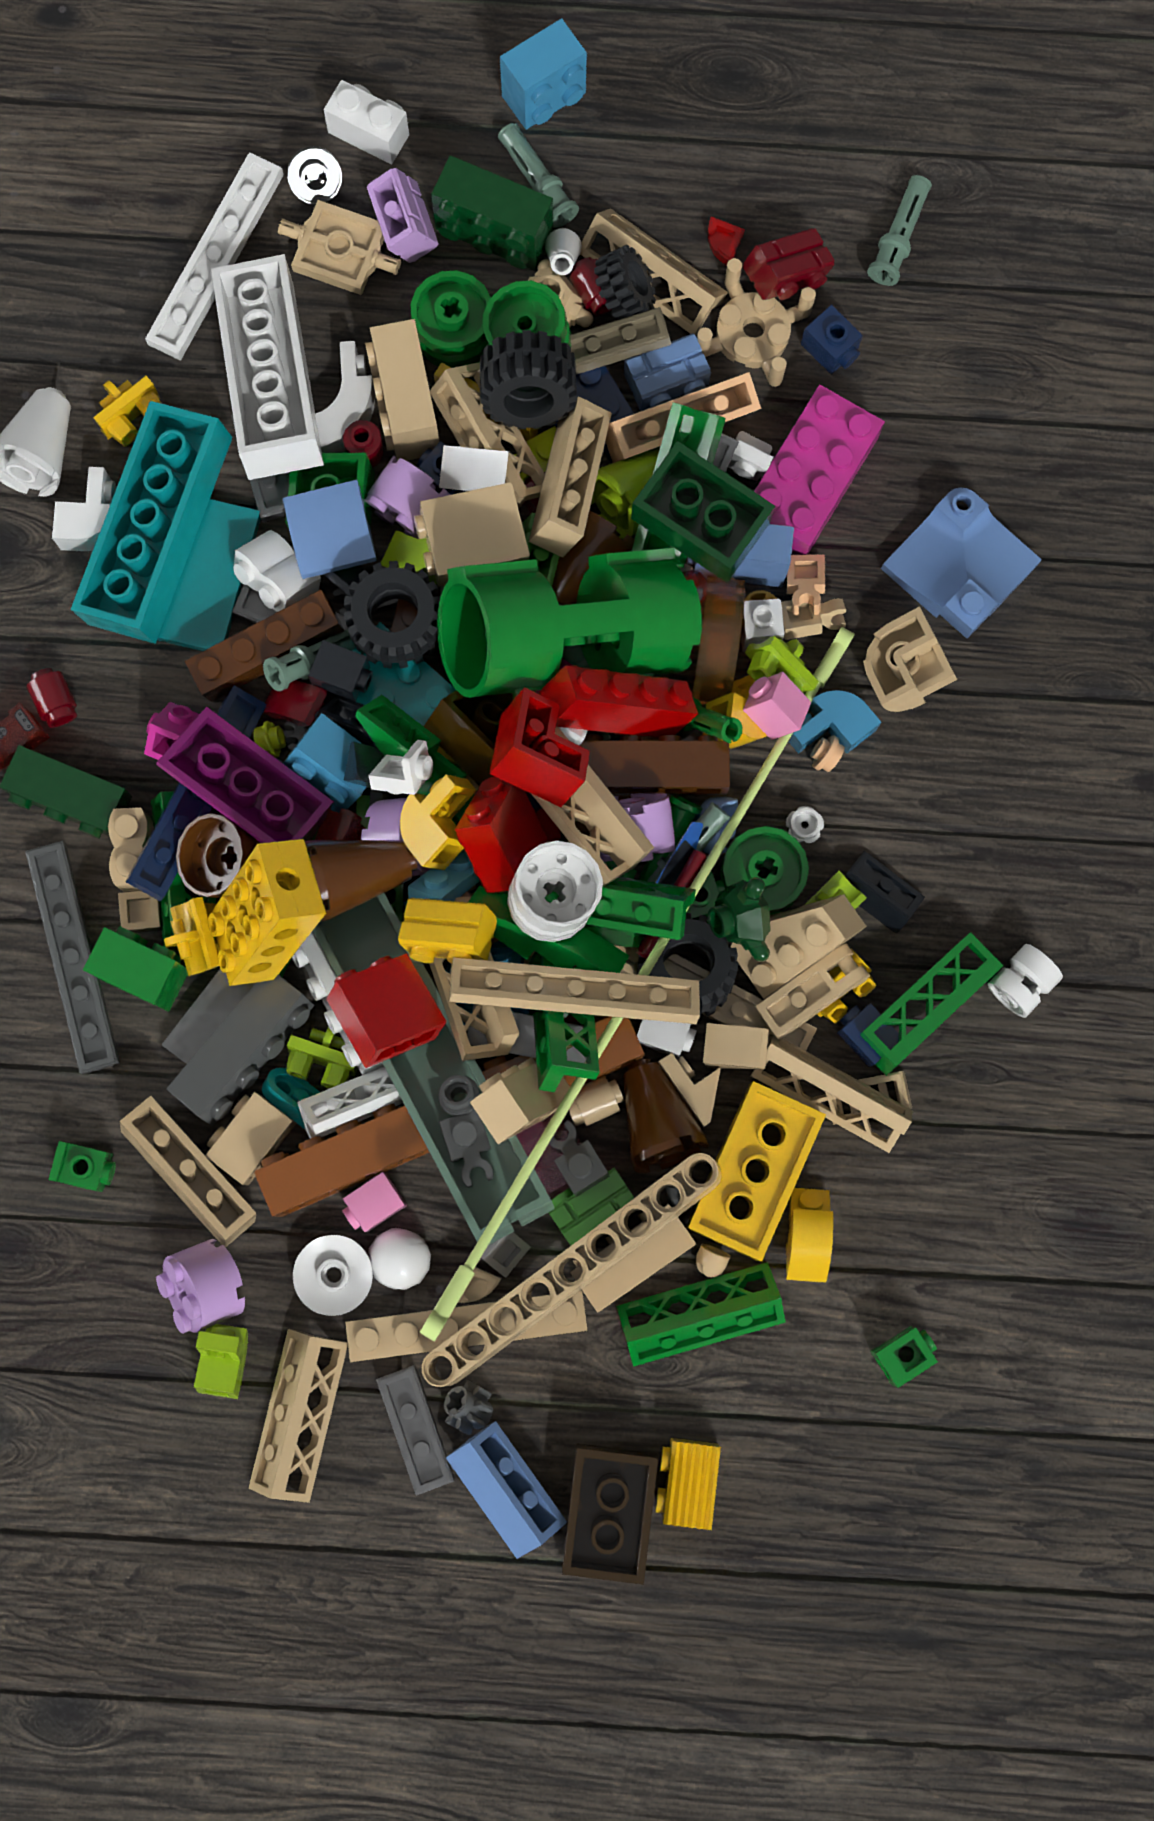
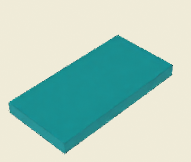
[157,499,261,651]

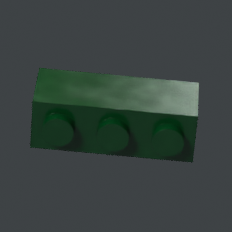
[0,745,132,839]

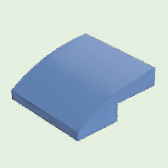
[283,480,377,579]

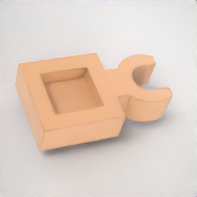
[787,555,825,615]

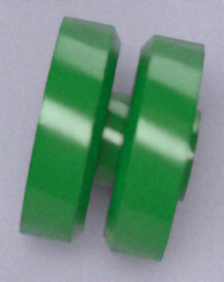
[411,270,491,368]
[483,280,571,347]
[719,826,809,915]

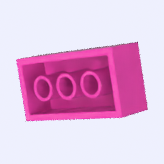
[754,385,885,555]

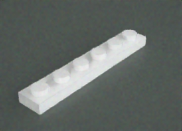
[145,152,284,360]

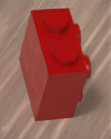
[455,777,548,893]
[327,953,447,1068]

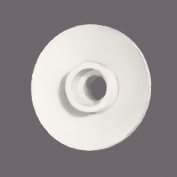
[293,1235,373,1316]

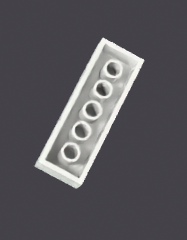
[211,254,324,480]

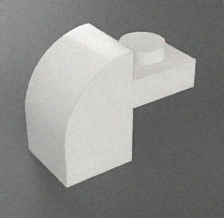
[52,467,116,551]

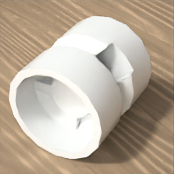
[988,944,1063,1018]

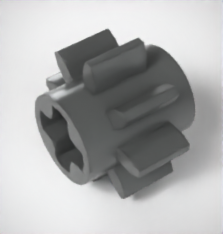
[444,1380,493,1435]

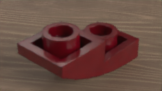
[263,680,328,726]

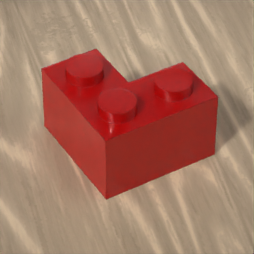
[490,687,590,807]

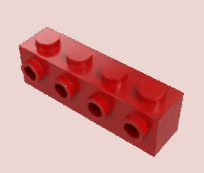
[539,665,698,738]

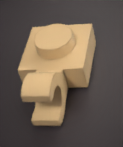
[781,598,846,640]

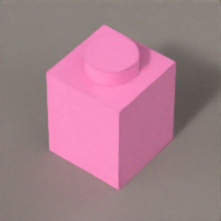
[743,672,811,740]
[342,1172,407,1232]

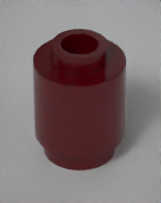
[570,257,612,317]
[343,420,384,468]
[26,668,77,728]

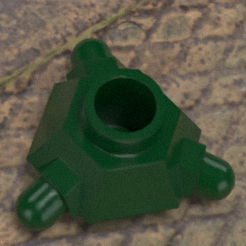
[708,877,771,962]

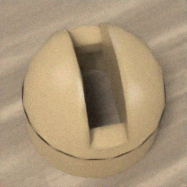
[696,1244,730,1277]

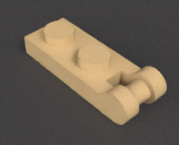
[755,944,870,1040]

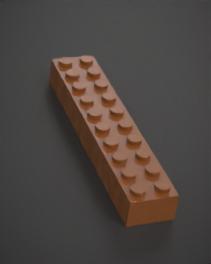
[254,1015,645,1217]

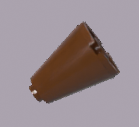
[552,511,634,606]
[305,840,418,921]
[623,1059,709,1173]

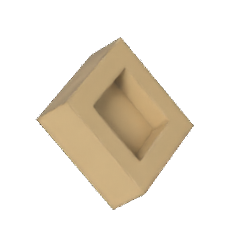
[118,891,162,932]

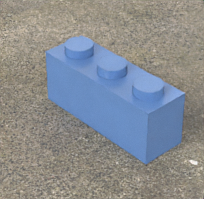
[446,1421,567,1559]

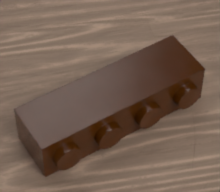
[185,590,345,702]
[579,735,730,795]

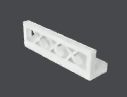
[297,1067,403,1139]

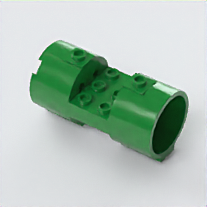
[437,548,702,700]

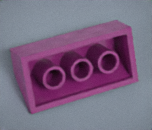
[156,707,334,843]

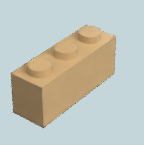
[470,1057,570,1144]
[570,1204,696,1313]

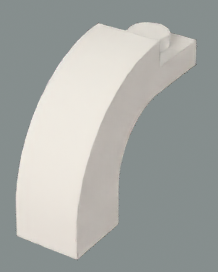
[315,341,375,453]

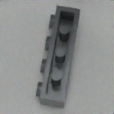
[166,975,315,1126]

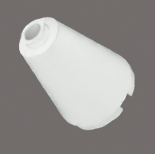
[0,387,71,497]

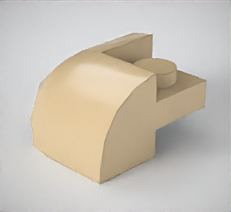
[863,606,957,712]

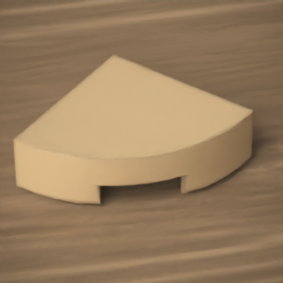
[458,1263,501,1303]

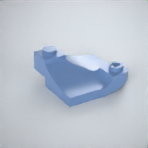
[881,488,1042,639]

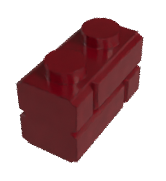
[743,228,835,300]

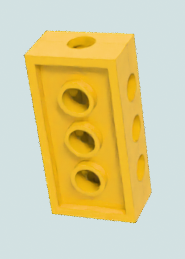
[208,839,326,986]
[685,1081,826,1262]

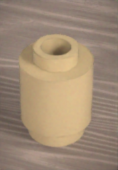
[568,1075,624,1127]

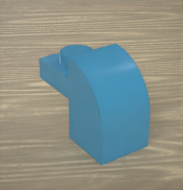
[789,690,881,754]

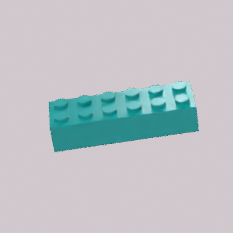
[71,401,233,644]

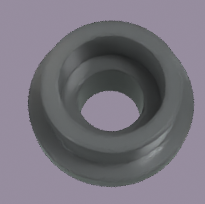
[438,1075,480,1116]

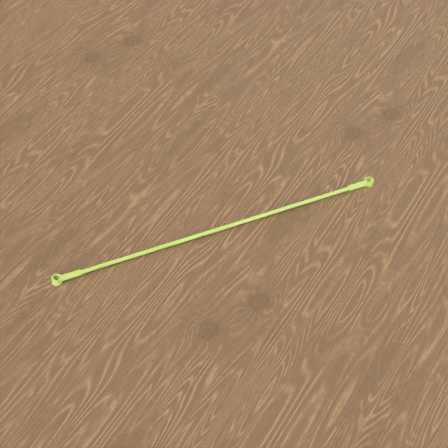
[420,627,855,1342]

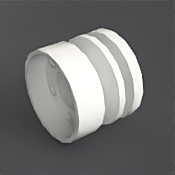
[507,841,603,942]

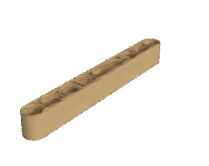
[422,1153,722,1387]

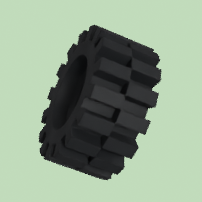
[594,245,656,320]

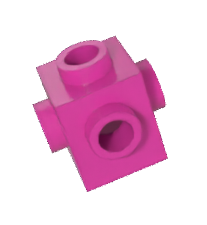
[144,702,200,760]

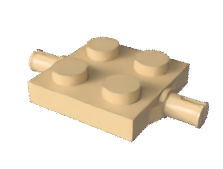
[278,200,401,295]

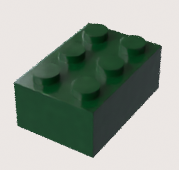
[431,155,553,271]
[631,441,775,583]

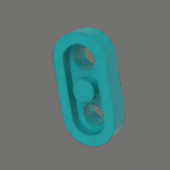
[262,1068,320,1130]

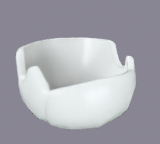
[368,1228,431,1290]

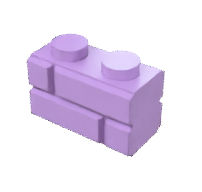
[367,168,439,263]

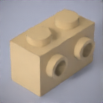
[205,1092,297,1186]

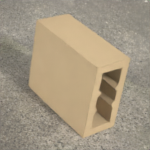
[414,482,530,587]

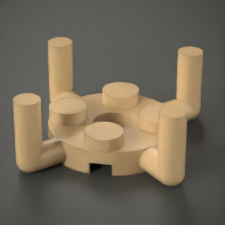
[697,258,816,387]

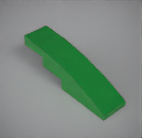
[355,694,475,826]
[468,886,629,973]

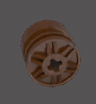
[176,813,260,898]

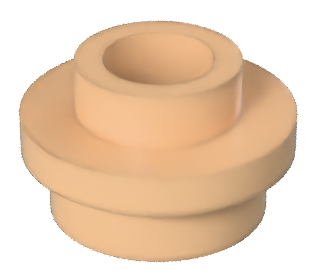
[810,735,845,772]

